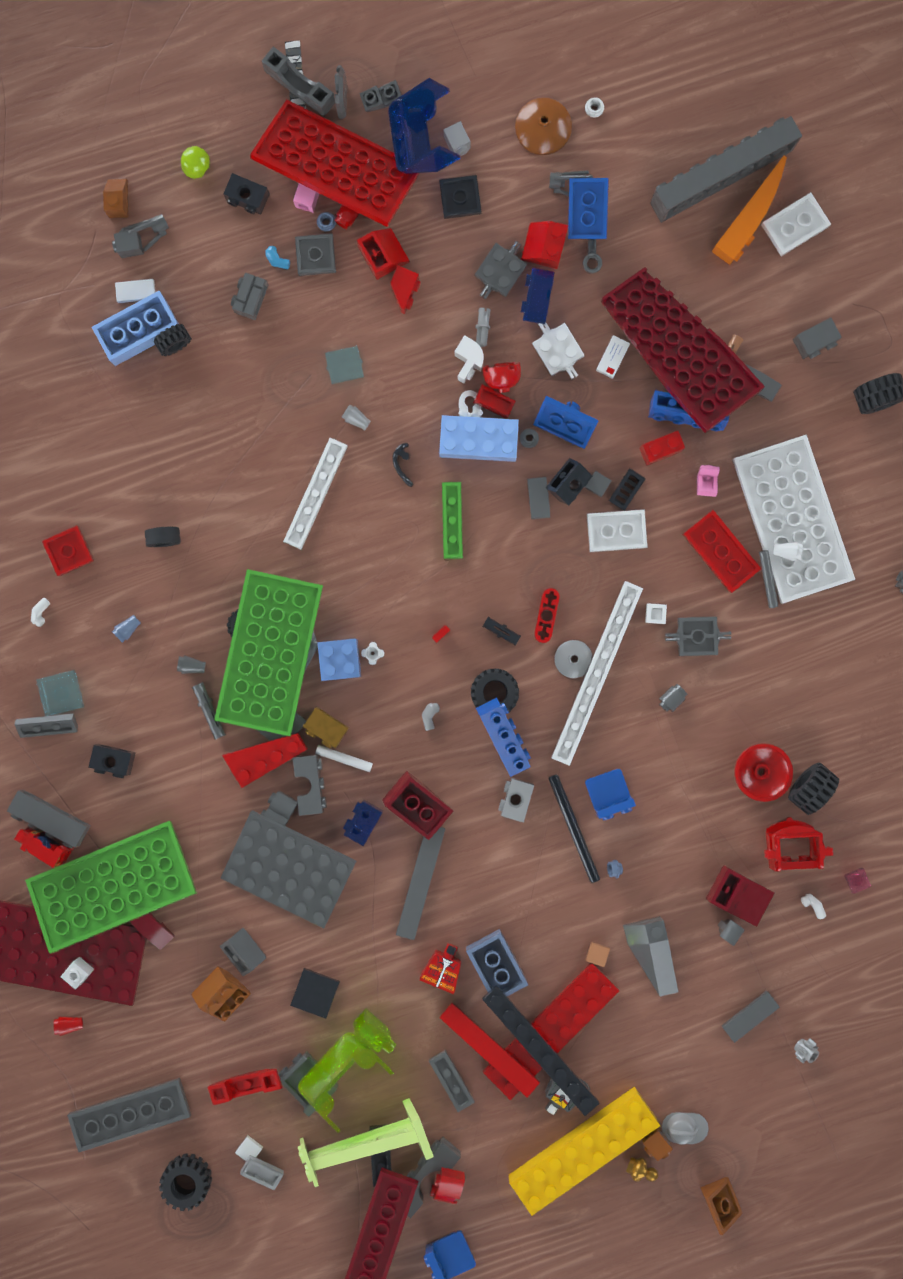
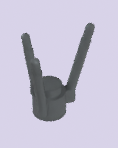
[549,170,593,197]
[121,214,169,252]

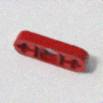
[534,588,560,643]

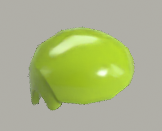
[181,146,210,179]

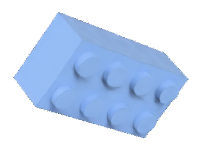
[92,291,179,366]
[439,415,519,462]

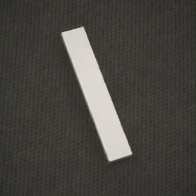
[283,438,348,550]

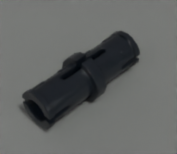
[482,616,521,646]

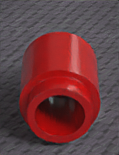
[334,205,360,230]

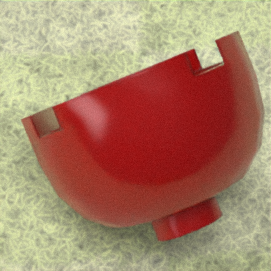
[483,362,521,393]

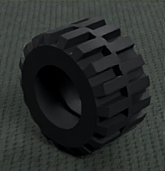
[853,373,903,414]
[471,668,519,712]
[788,762,839,815]
[159,1153,212,1211]

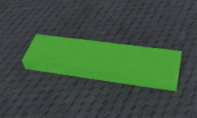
[442,482,463,559]

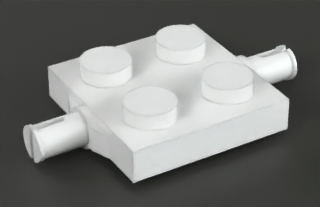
[532,320,584,380]

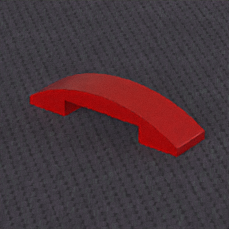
[207,1069,283,1105]

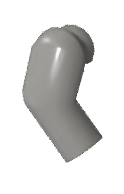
[422,703,440,731]

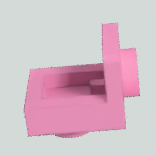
[697,465,720,497]

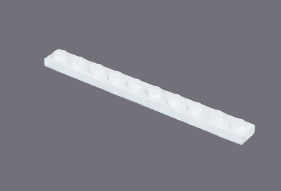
[551,581,643,766]

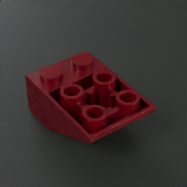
[706,865,775,927]

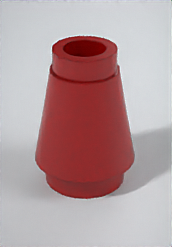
[53,1016,83,1036]

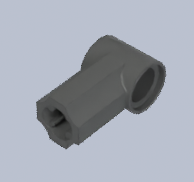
[718,919,745,946]

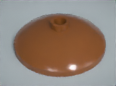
[515,98,572,155]

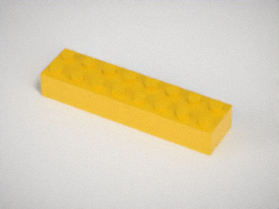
[509,1086,660,1216]

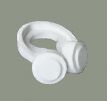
[458,390,483,417]

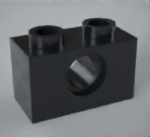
[223,173,270,215]
[546,458,593,506]
[88,744,136,778]

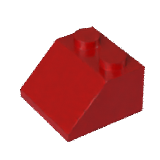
[521,221,569,269]

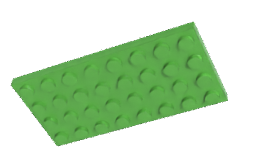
[214,569,323,736]
[25,821,197,954]

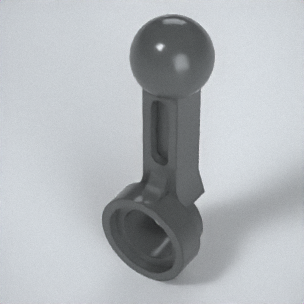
[583,239,602,274]

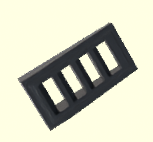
[609,467,646,511]

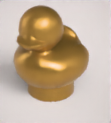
[626,1157,658,1182]

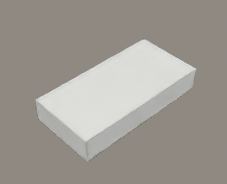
[115,279,155,303]

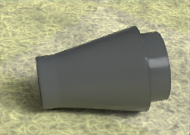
[177,655,206,674]

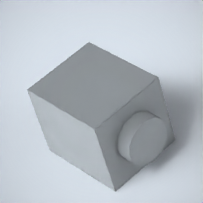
[443,121,471,157]

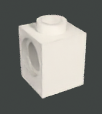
[61,957,94,989]

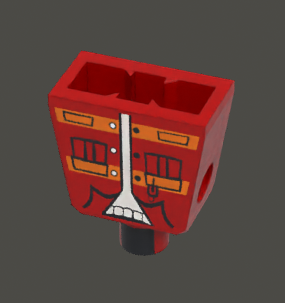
[420,943,461,994]

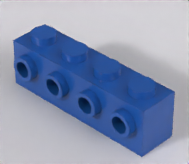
[648,390,729,431]
[476,698,531,777]

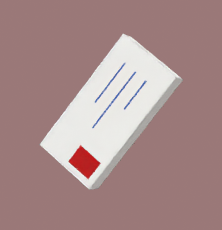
[596,335,630,379]

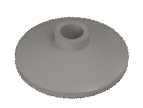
[555,640,593,678]

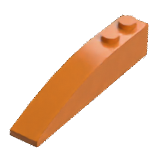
[712,155,787,265]

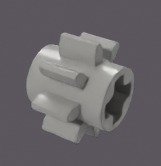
[794,1038,819,1064]

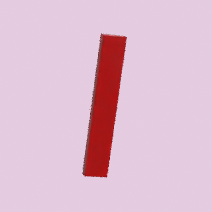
[439,1002,540,1098]

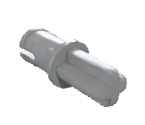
[475,308,491,347]

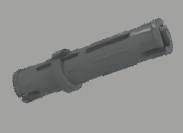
[192,682,226,740]

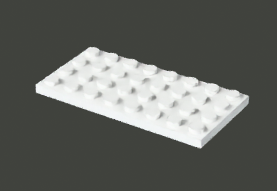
[732,435,855,604]

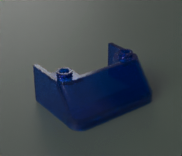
[388,78,460,174]

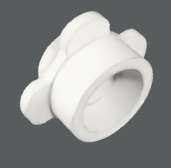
[361,642,384,665]

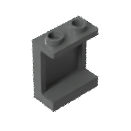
[278,1051,338,1117]

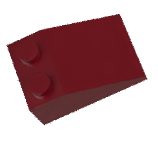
[382,771,453,840]

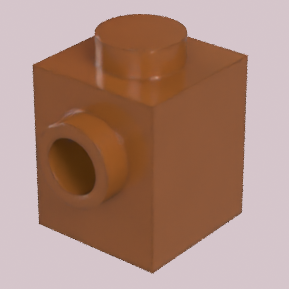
[642,1127,673,1161]

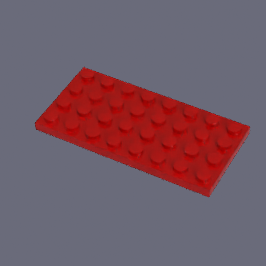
[250,99,422,227]

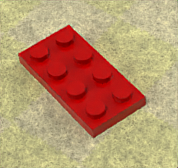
[682,510,761,593]

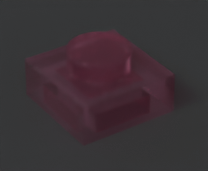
[844,868,872,894]

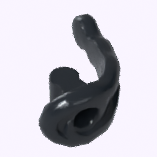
[393,443,414,487]

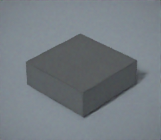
[585,471,612,497]

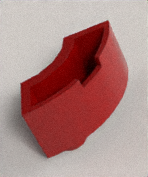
[430,1167,465,1205]

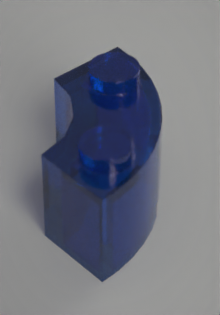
[520,268,555,324]

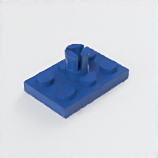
[568,178,609,239]
[533,396,599,449]

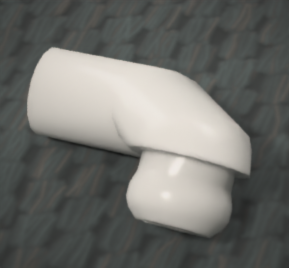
[31,598,50,627]
[801,894,826,919]

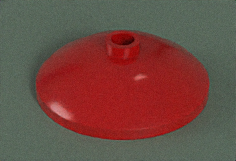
[734,743,793,802]

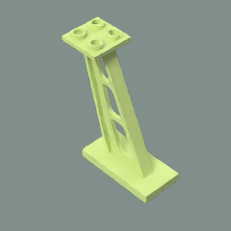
[298,1098,434,1187]

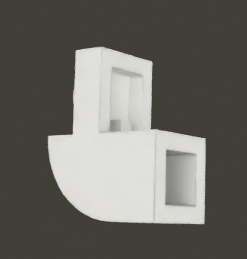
[455,335,484,383]

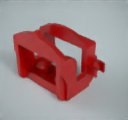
[764,817,834,872]

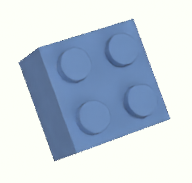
[317,639,361,681]

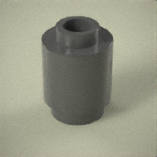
[659,684,688,712]

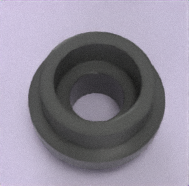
[520,429,539,448]

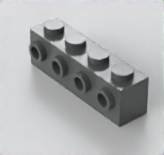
[7,790,91,848]

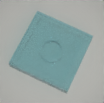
[36,670,84,716]

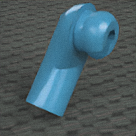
[265,246,290,269]

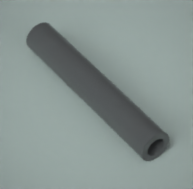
[759,550,778,608]

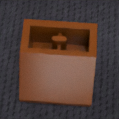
[191,966,251,1022]

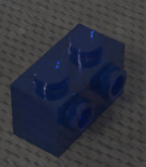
[343,800,383,846]

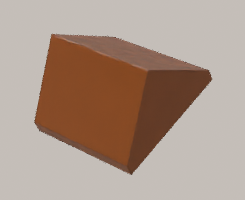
[700,1177,743,1235]

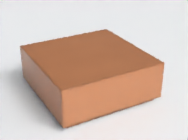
[585,942,610,967]

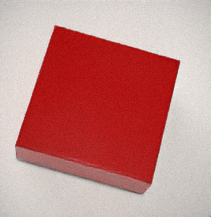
[432,625,451,643]

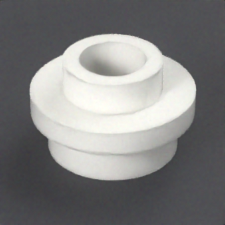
[585,98,604,118]

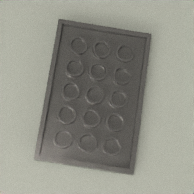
[221,810,356,928]

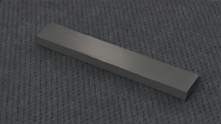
[396,827,446,940]

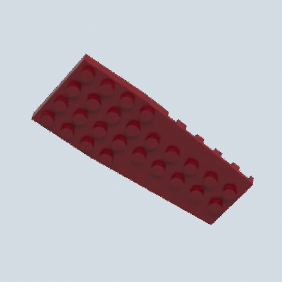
[601,267,765,433]

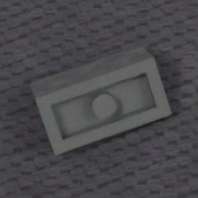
[220,928,266,976]

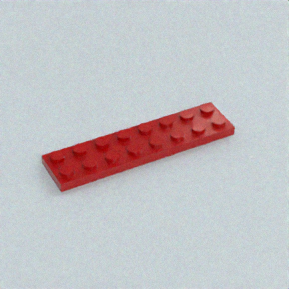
[483,963,619,1100]

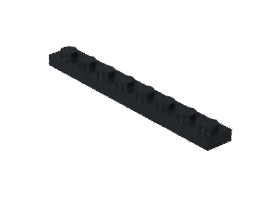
[482,985,600,1116]

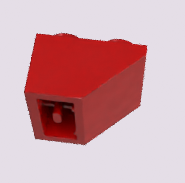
[357,228,410,280]

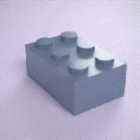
[466,929,528,996]

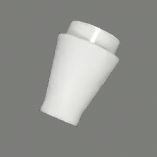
[773,542,803,561]

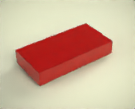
[473,384,516,419]

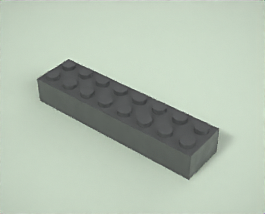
[650,116,802,223]

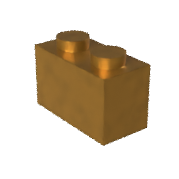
[303,707,349,749]

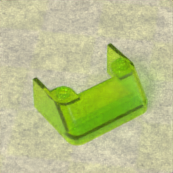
[298,1032,394,1133]

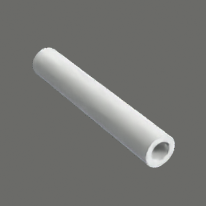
[315,745,373,772]

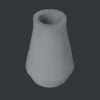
[342,405,371,430]

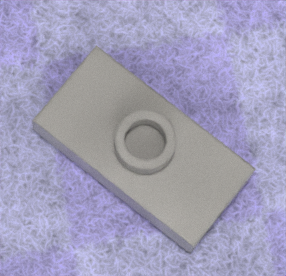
[240,1155,284,1190]

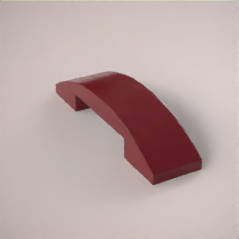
[129,913,175,950]

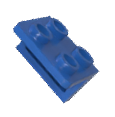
[585,769,636,820]
[424,1230,476,1279]

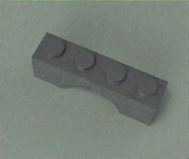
[261,46,335,117]
[407,1137,461,1219]

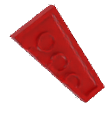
[222,732,308,788]

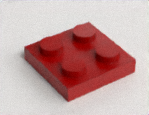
[42,525,94,577]

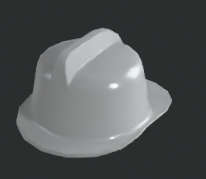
[662,1112,709,1145]

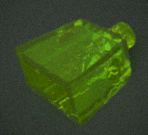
[353,1008,396,1053]

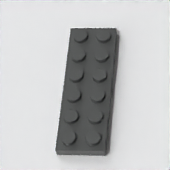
[67,1078,191,1152]

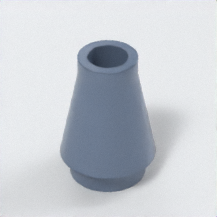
[112,615,141,643]

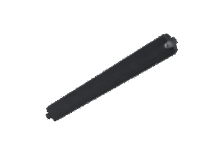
[549,774,600,883]

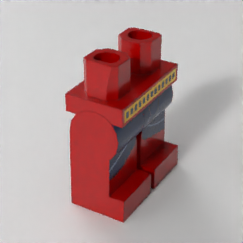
[14,827,74,868]

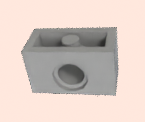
[498,777,534,823]

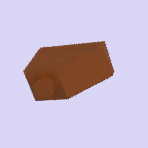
[103,179,128,218]

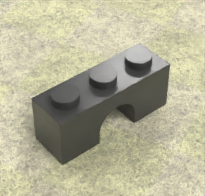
[293,754,327,816]

